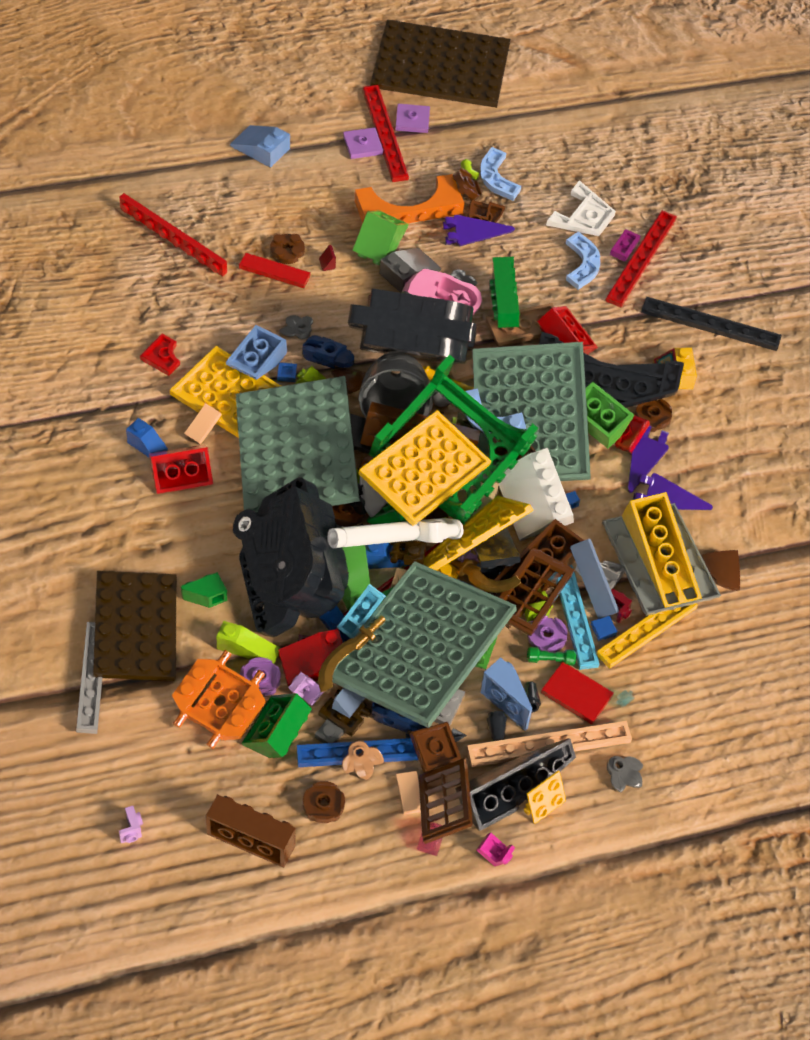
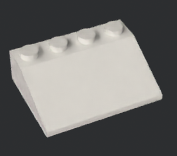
[499,448,574,541]

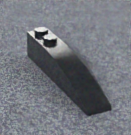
[455,738,576,831]

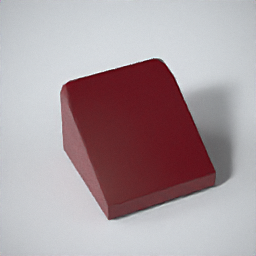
[319,245,336,271]

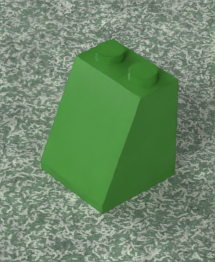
[353,210,409,265]

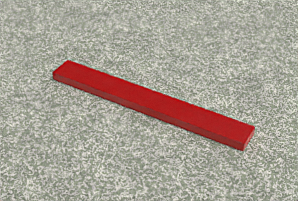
[362,85,409,182]
[606,210,677,308]

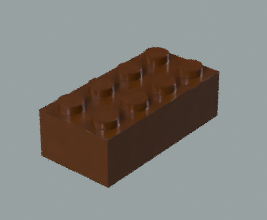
[206,794,296,868]

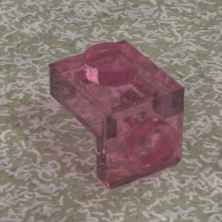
[417,822,443,856]

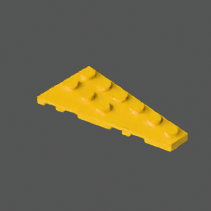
[424,495,533,571]

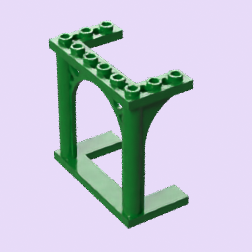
[369,354,539,525]

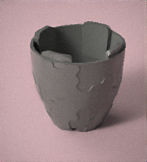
[359,351,433,419]

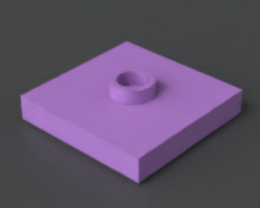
[395,104,430,133]
[343,128,383,159]

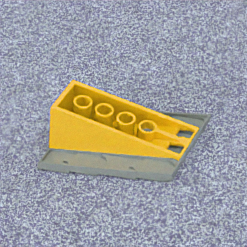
[602,492,721,616]

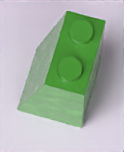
[342,545,370,610]

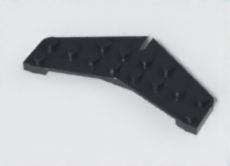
[539,332,684,408]

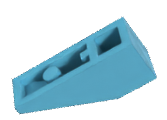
[337,584,386,638]

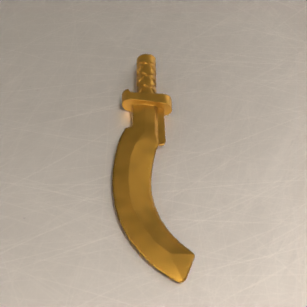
[450,558,521,593]
[318,615,386,692]

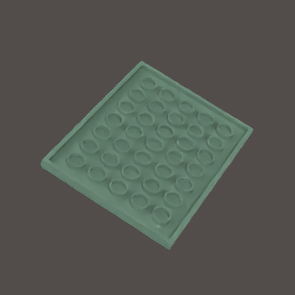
[473,342,591,483]
[236,376,360,512]
[332,561,517,728]

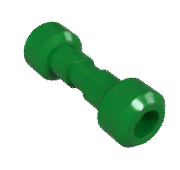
[527,647,576,666]

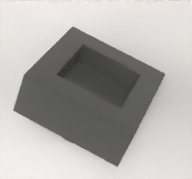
[315,719,344,743]

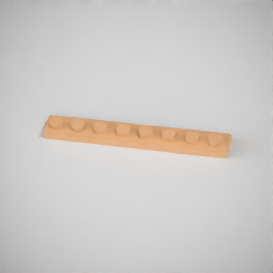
[467,721,632,767]

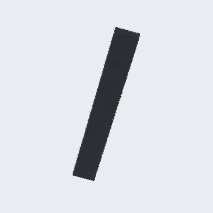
[641,296,782,351]

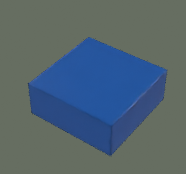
[277,362,297,382]
[591,616,617,641]

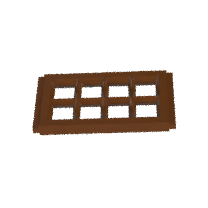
[499,547,575,636]
[419,758,473,844]

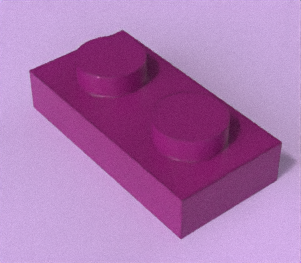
[610,229,641,261]

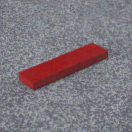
[239,253,311,288]

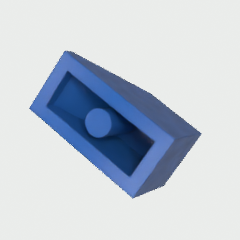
[126,418,168,458]
[365,543,403,569]

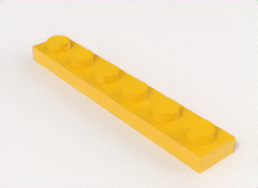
[597,603,698,669]

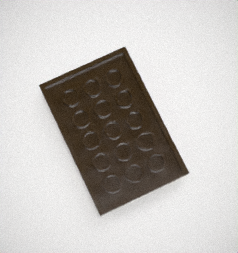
[93,571,177,681]

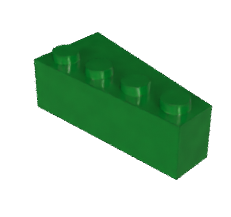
[489,257,520,328]

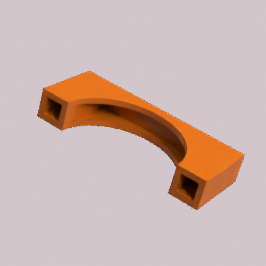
[355,174,464,224]

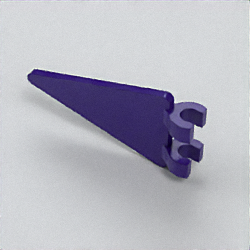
[443,215,515,246]
[628,426,669,493]
[633,473,713,510]

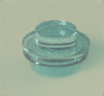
[616,690,635,708]

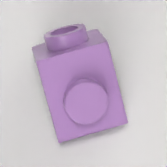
[288,672,324,706]
[119,806,143,843]

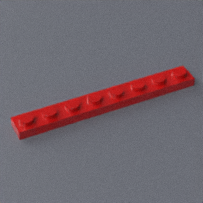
[119,193,227,277]

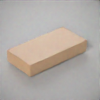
[184,403,222,445]
[396,771,421,815]

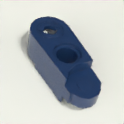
[302,335,354,369]
[371,702,427,733]

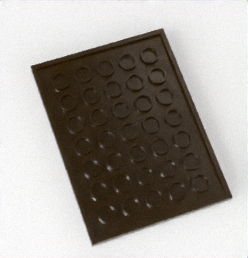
[370,20,511,108]

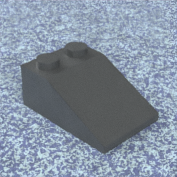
[379,248,441,292]

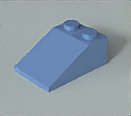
[230,125,290,168]
[226,325,287,380]
[480,658,532,731]

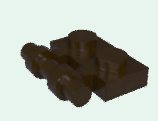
[389,540,427,565]
[318,689,372,737]

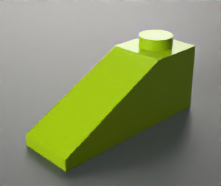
[216,621,281,665]

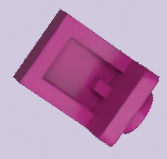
[476,833,515,867]

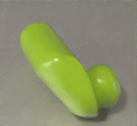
[460,159,480,180]

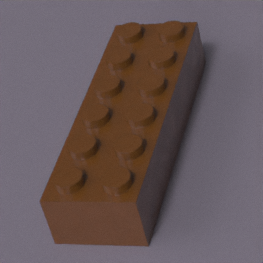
[360,401,480,447]
[485,519,584,629]

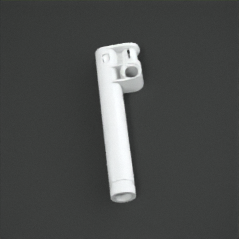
[327,518,463,548]

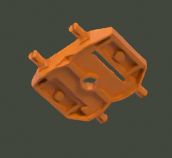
[172,650,266,749]

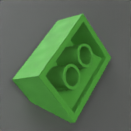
[585,382,634,449]

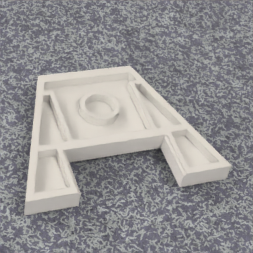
[546,181,616,236]

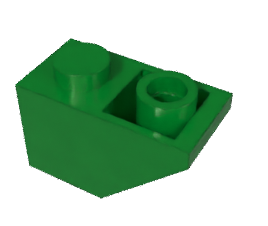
[181,572,227,608]

